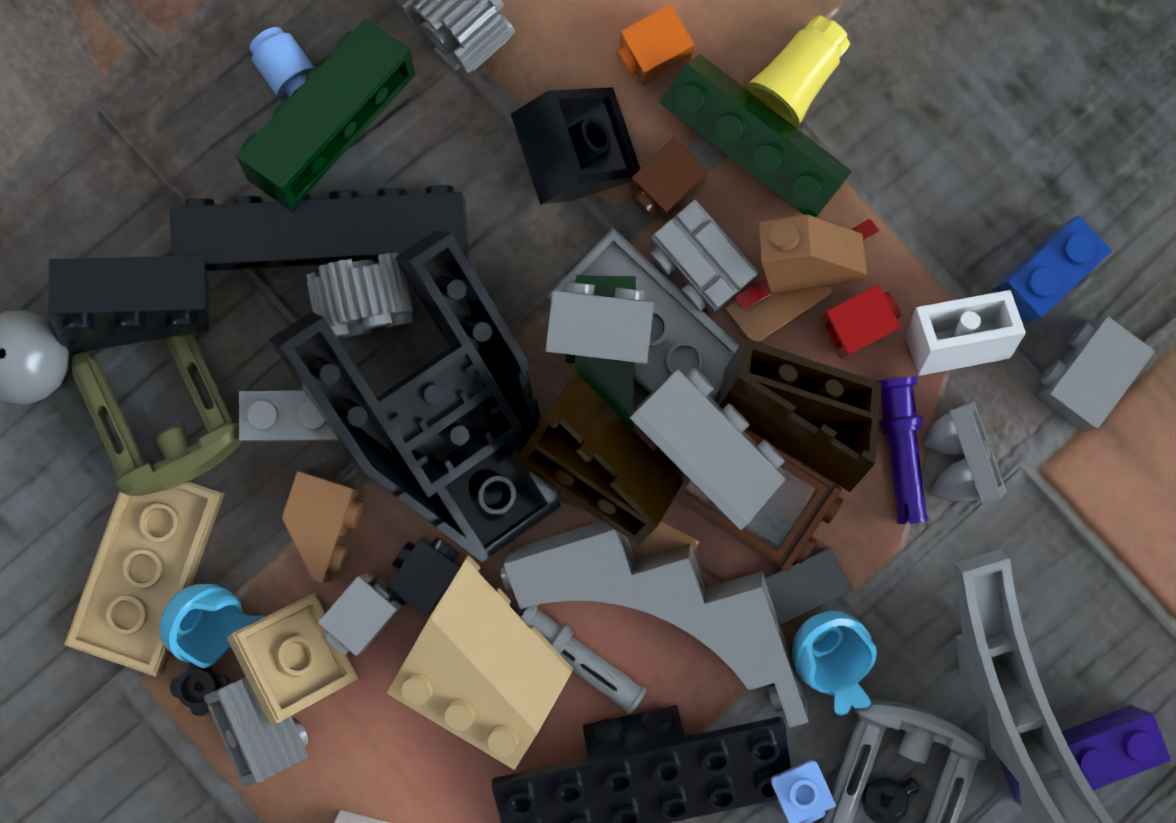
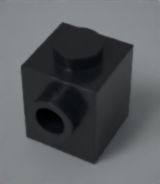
[386,536,462,616]

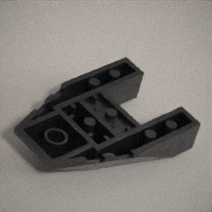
[269,231,561,562]

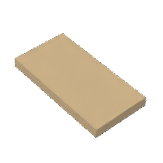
[64,481,225,677]

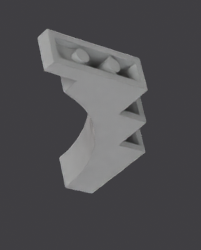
[501,521,809,728]

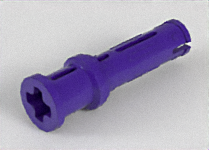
[877,376,929,524]

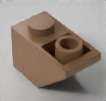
[282,471,364,583]

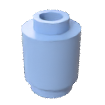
[249,27,314,100]

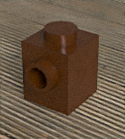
[630,137,708,220]

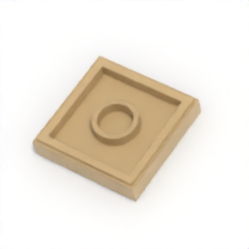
[226,592,359,726]

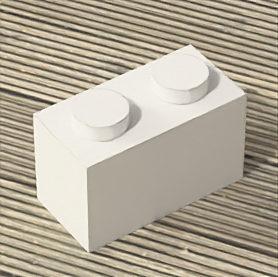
[904,290,1026,376]

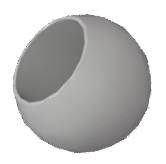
[0,310,70,405]

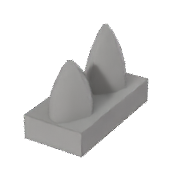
[923,401,1007,504]

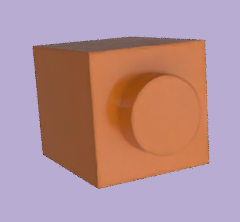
[616,3,695,86]

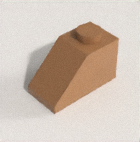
[759,214,868,293]

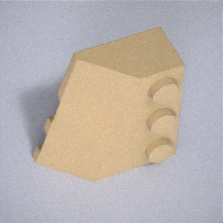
[387,555,573,770]

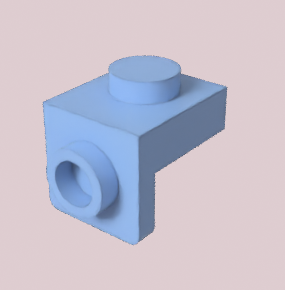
[771,760,836,823]

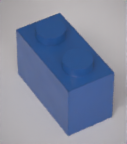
[992,215,1112,324]

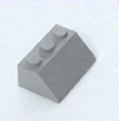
[630,366,786,530]

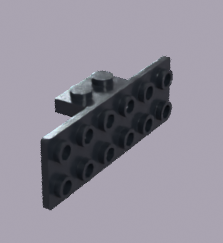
[491,705,791,823]

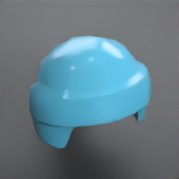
[159,584,266,669]
[791,610,877,716]

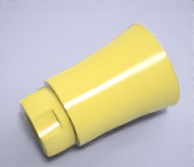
[745,15,850,128]

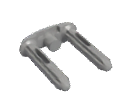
[821,699,988,823]

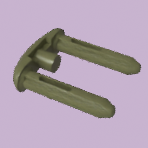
[71,334,242,496]

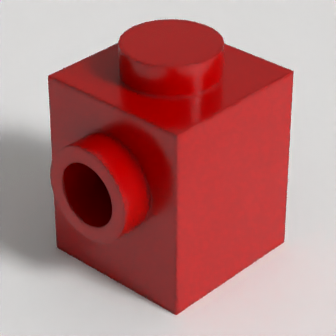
[819,284,901,359]

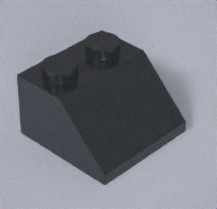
[510,87,640,205]

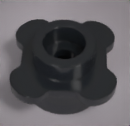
[170,663,229,716]

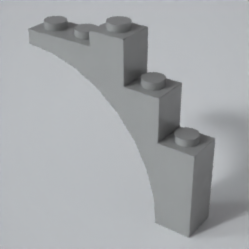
[954,549,1115,823]

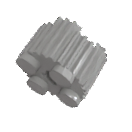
[402,0,515,74]
[307,253,414,339]

